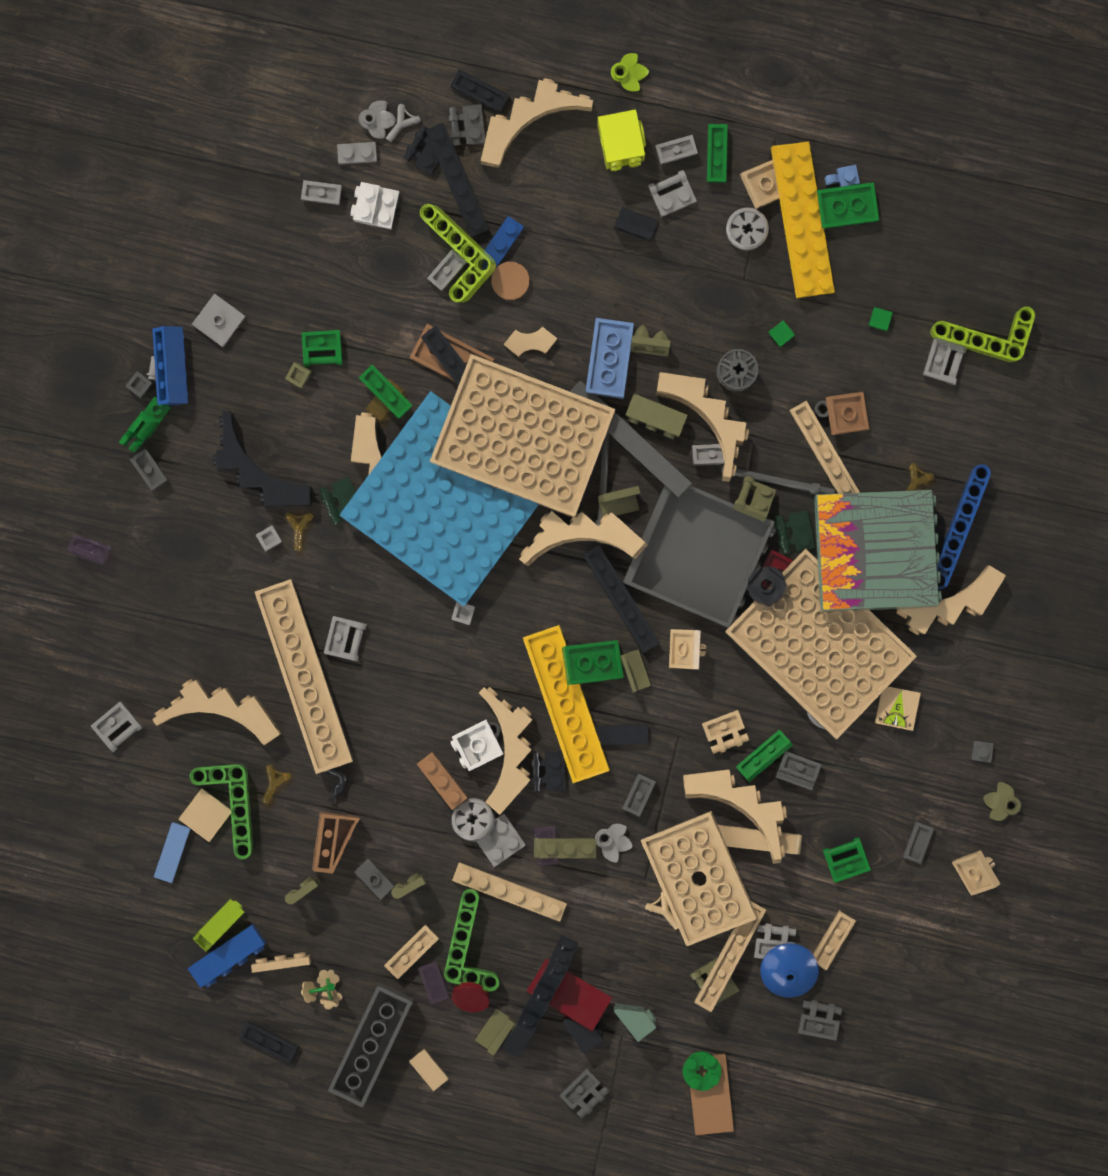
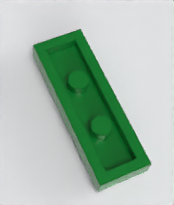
[707,124,728,183]
[359,365,413,419]
[736,730,793,782]

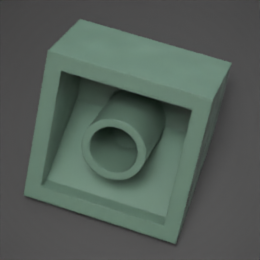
[613,1003,657,1042]

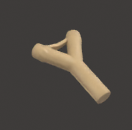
[645,891,678,930]

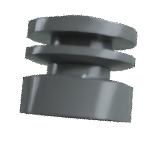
[716,349,758,392]

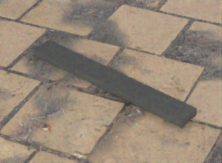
[570,381,692,498]

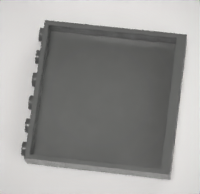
[623,485,776,628]

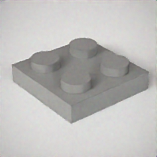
[476,813,526,867]

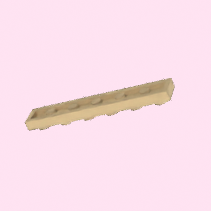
[789,401,860,494]
[452,862,567,922]
[694,902,766,1012]

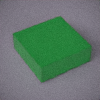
[868,307,893,331]
[768,320,795,348]

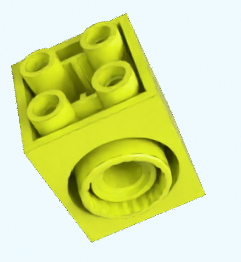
[597,110,646,171]

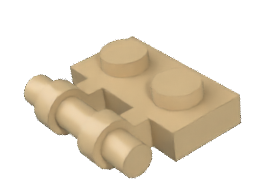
[702,710,749,754]

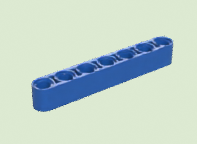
[936,464,991,590]

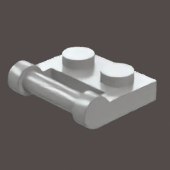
[648,170,697,218]
[923,338,967,385]
[324,616,367,661]
[91,701,143,752]

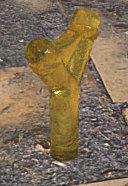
[906,463,934,491]
[285,512,313,550]
[262,765,291,805]

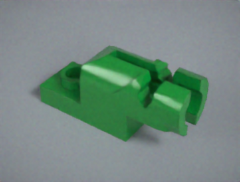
[119,397,171,453]

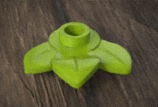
[611,53,649,92]

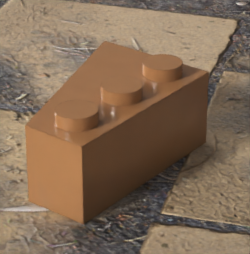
[312,812,360,874]

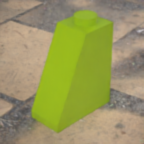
[193,899,244,952]

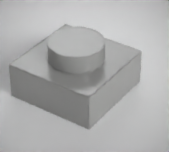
[256,525,282,552]
[451,602,475,625]

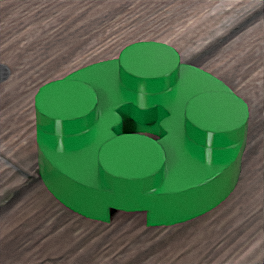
[682,1051,721,1091]

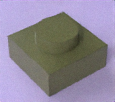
[285,362,312,388]

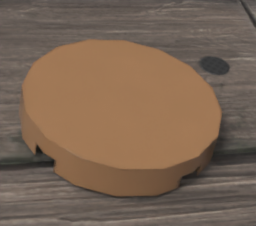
[492,262,529,300]

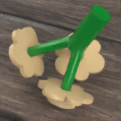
[301,970,342,1010]

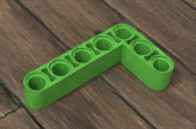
[190,764,253,859]
[444,888,500,991]

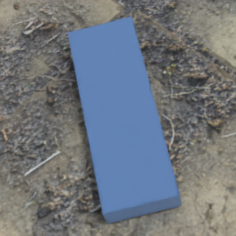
[154,822,191,883]

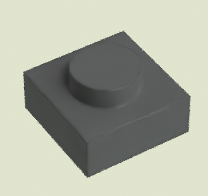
[126,371,153,399]
[971,741,994,762]

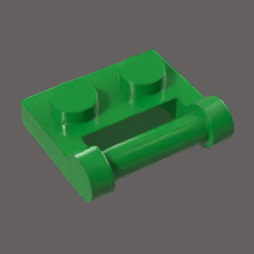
[301,330,343,367]
[822,837,871,883]

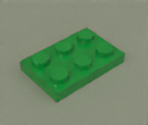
[817,182,879,229]
[562,640,624,686]

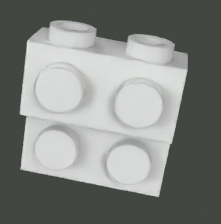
[350,182,400,230]
[451,719,504,771]

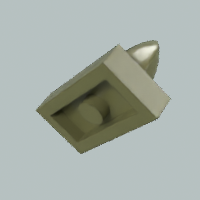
[630,325,670,356]

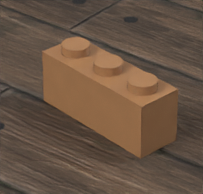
[417,752,468,810]

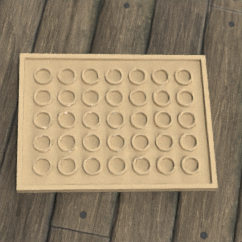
[430,354,615,517]
[725,549,917,739]

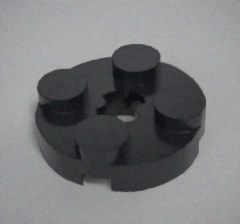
[748,567,787,606]

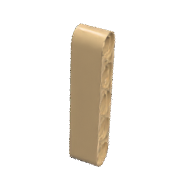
[718,825,802,854]

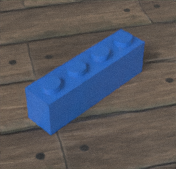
[152,326,188,405]
[188,923,266,988]

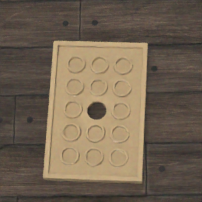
[641,811,758,946]

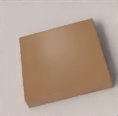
[826,392,869,435]

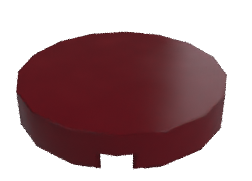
[451,982,490,1012]

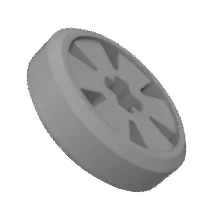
[726,208,769,251]
[452,798,495,841]

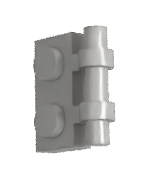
[754,923,796,959]

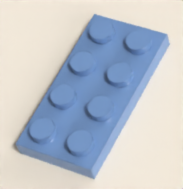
[585,318,634,399]

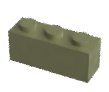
[625,394,687,439]
[534,838,596,858]

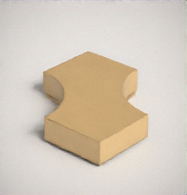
[504,327,557,357]

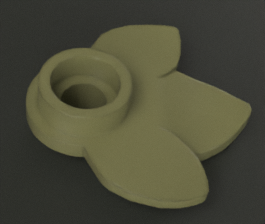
[983,782,1021,821]

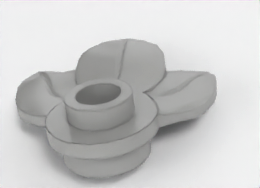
[359,101,397,139]
[595,824,632,862]

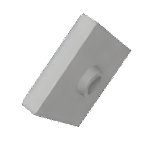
[192,294,246,347]

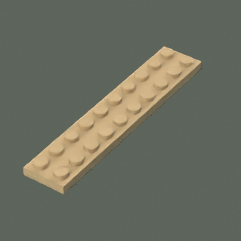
[255,579,353,774]

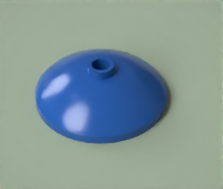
[760,943,818,997]

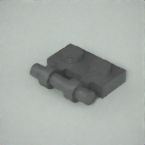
[448,104,485,147]
[798,1000,842,1041]
[559,1068,610,1118]

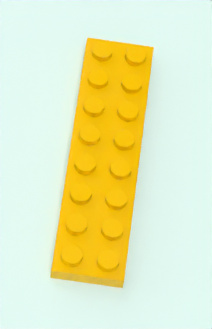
[771,142,835,298]
[523,625,610,783]

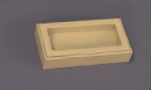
[409,1048,449,1091]

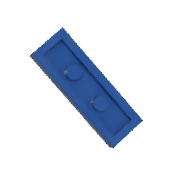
[482,216,524,275]

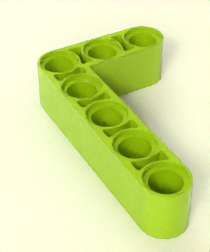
[420,204,496,303]
[930,307,1035,363]

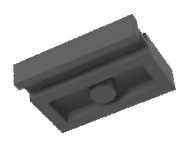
[776,751,822,790]

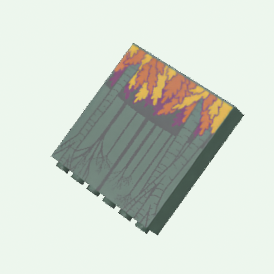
[814,490,942,612]

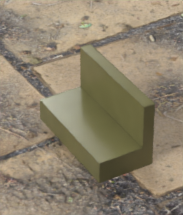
[597,486,640,517]
[620,649,651,692]
[475,1008,515,1056]

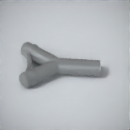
[386,104,421,143]

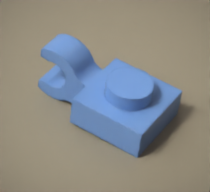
[824,165,860,187]

